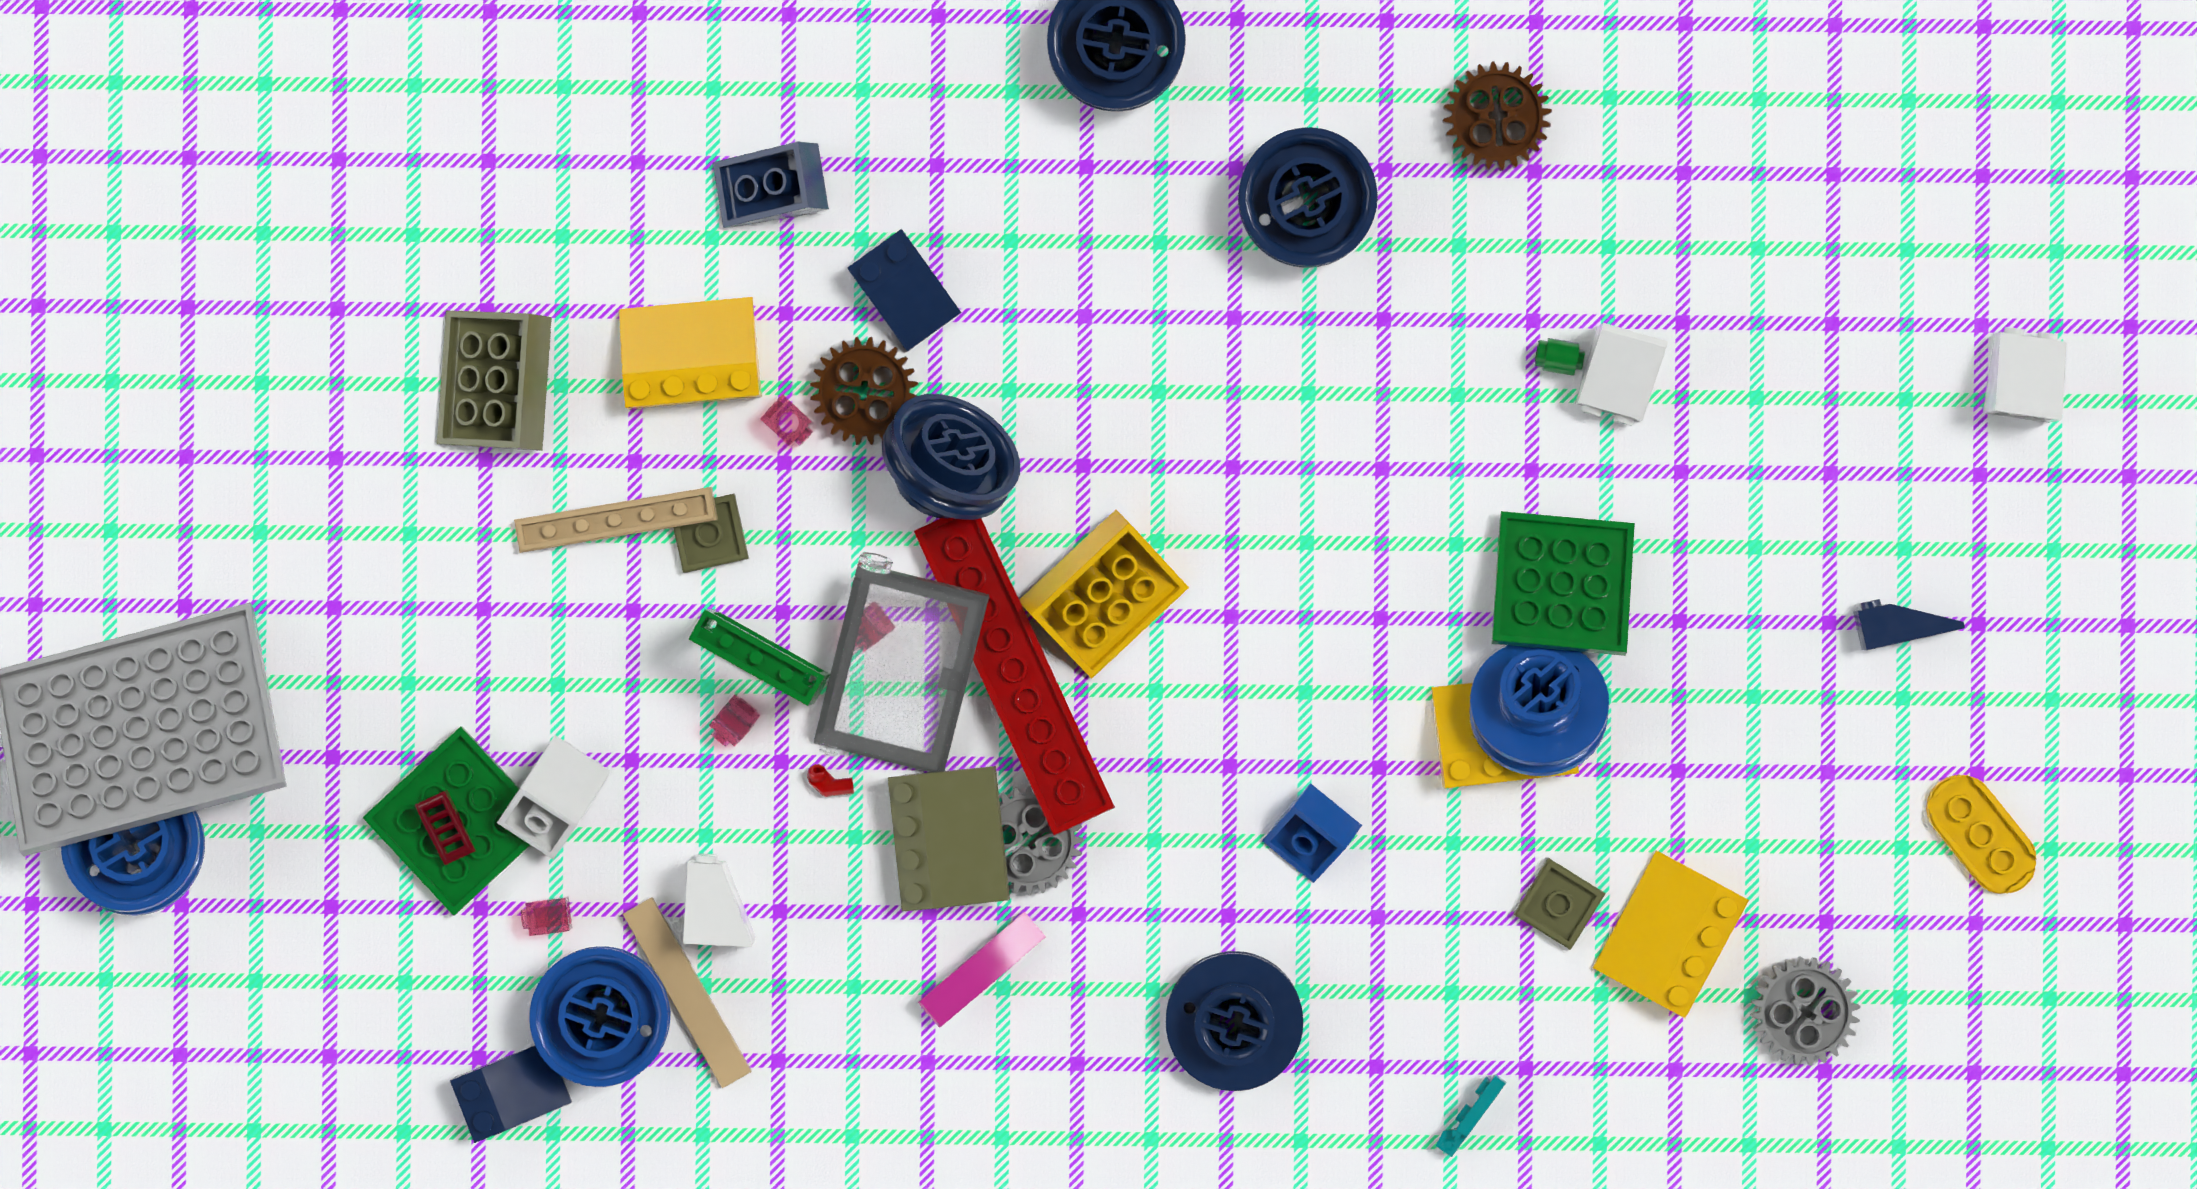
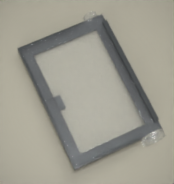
[813,552,989,772]

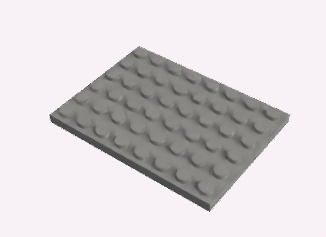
[0,602,287,856]

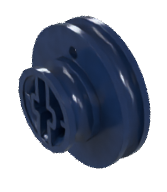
[1047,0,1186,112]
[1238,127,1378,268]
[882,394,1020,520]
[1166,951,1303,1091]

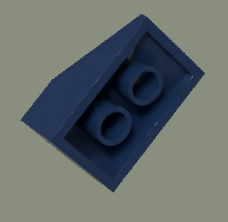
[713,141,829,228]
[847,229,962,352]
[450,1045,572,1143]

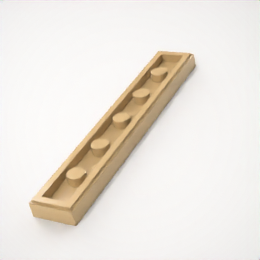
[514,487,718,553]
[623,897,752,1089]

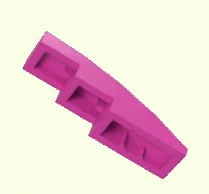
[918,911,1046,1028]

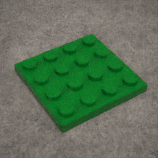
[1491,511,1635,656]
[362,726,531,916]

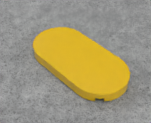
[1926,774,2037,894]

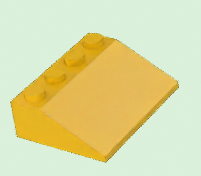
[619,297,762,409]
[1019,509,1189,679]
[1431,683,1579,788]
[1592,850,1749,1018]

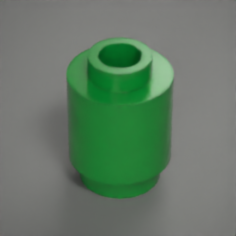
[1534,338,1585,376]

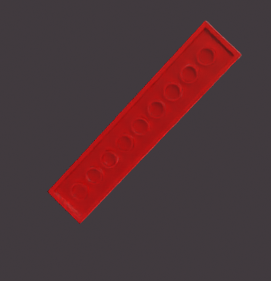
[914,518,1115,836]

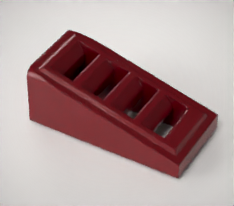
[415,790,476,865]

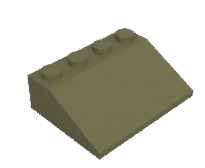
[437,310,552,451]
[888,766,1010,911]

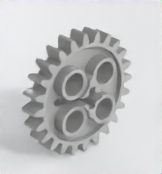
[1000,786,1084,895]
[1750,956,1861,1066]

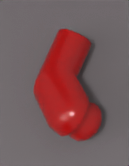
[807,764,854,797]

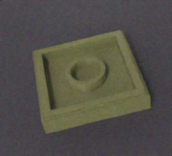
[673,493,749,573]
[1513,858,1606,950]

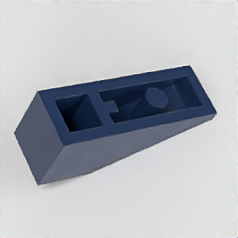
[1853,599,1965,651]

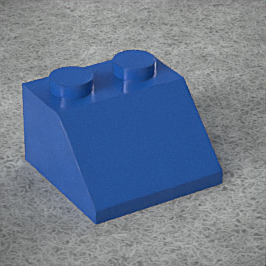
[1262,783,1362,883]

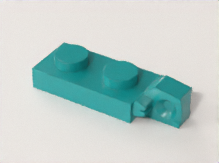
[1436,1074,1507,1157]

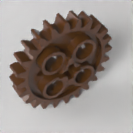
[1442,61,1552,171]
[810,337,919,445]

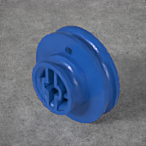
[1469,645,1609,776]
[61,811,205,916]
[529,946,671,1087]

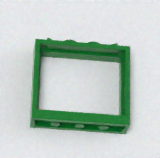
[688,609,830,706]

